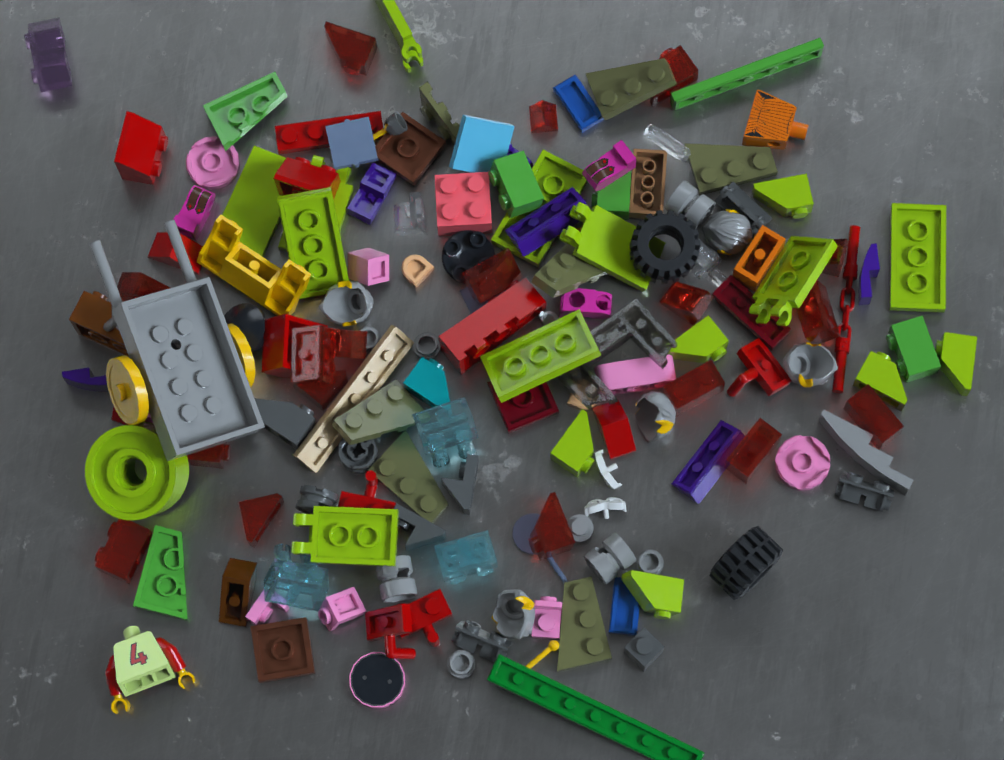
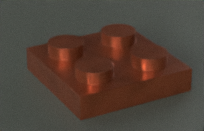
[375,112,446,186]
[250,617,315,683]

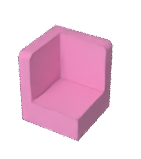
[347,248,389,286]

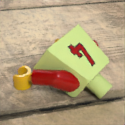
[105,626,195,714]

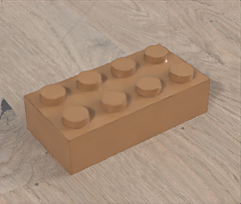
[629,149,667,219]

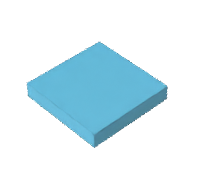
[449,115,515,173]

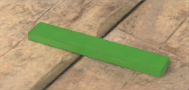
[670,38,824,111]

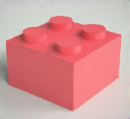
[435,172,492,237]

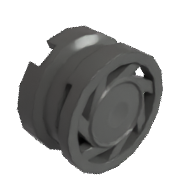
[338,438,378,474]
[295,485,338,514]

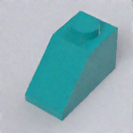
[403,357,453,420]

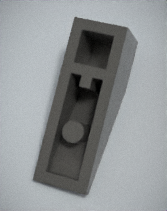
[254,398,317,450]

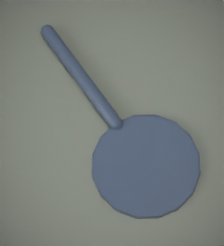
[513,513,569,584]

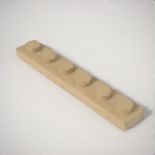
[293,325,414,473]

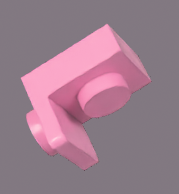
[317,587,366,631]
[245,589,289,626]
[532,596,562,640]

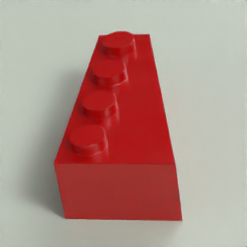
[439,277,546,375]

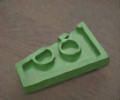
[203,72,288,151]
[133,525,188,621]

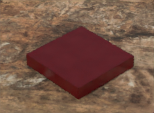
[487,381,559,434]

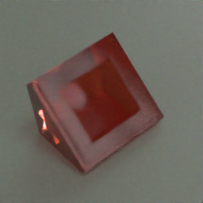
[529,100,558,133]

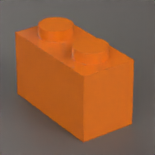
[732,225,786,292]

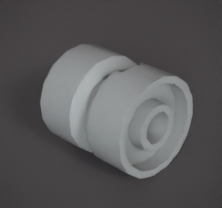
[665,181,716,230]
[583,532,637,585]
[376,555,417,603]

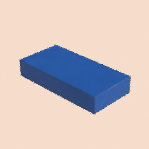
[553,74,604,133]
[609,577,640,637]

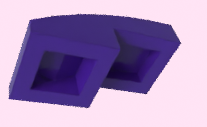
[347,163,396,225]
[858,243,880,305]
[62,367,109,392]

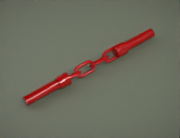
[832,225,861,393]

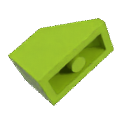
[752,173,814,219]
[664,315,729,364]
[935,332,977,396]
[853,351,907,411]
[550,409,595,478]
[621,570,684,619]

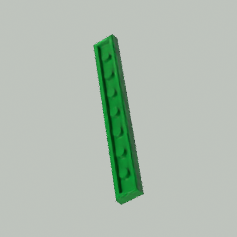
[486,654,705,760]

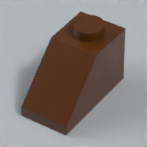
[219,558,257,627]

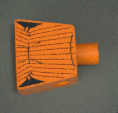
[742,90,809,150]

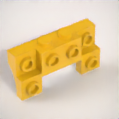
[197,215,311,316]

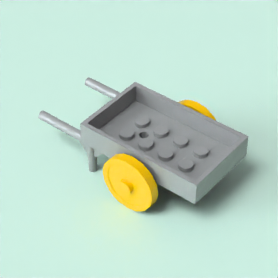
[90,220,265,461]

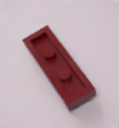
[712,275,791,350]

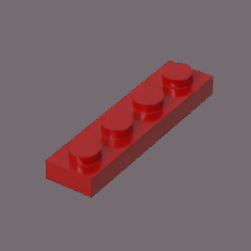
[275,111,384,155]

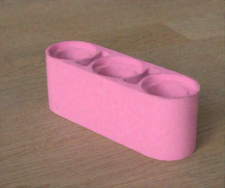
[594,354,677,396]

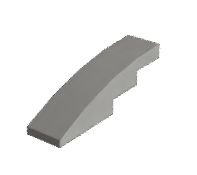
[819,410,914,495]

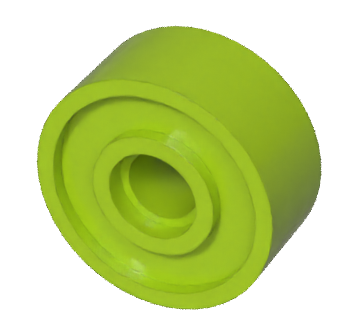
[85,422,189,520]

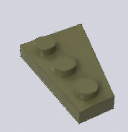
[585,58,677,120]
[419,81,460,149]
[684,143,778,195]
[531,244,611,298]
[332,379,432,445]
[368,430,449,523]
[557,576,612,672]

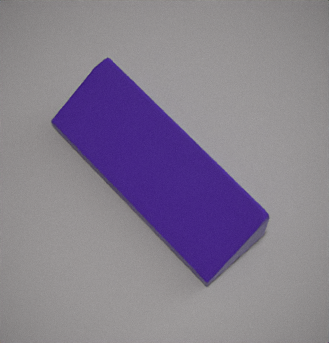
[505,187,588,256]
[671,420,747,504]

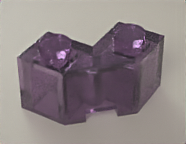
[24,17,72,92]

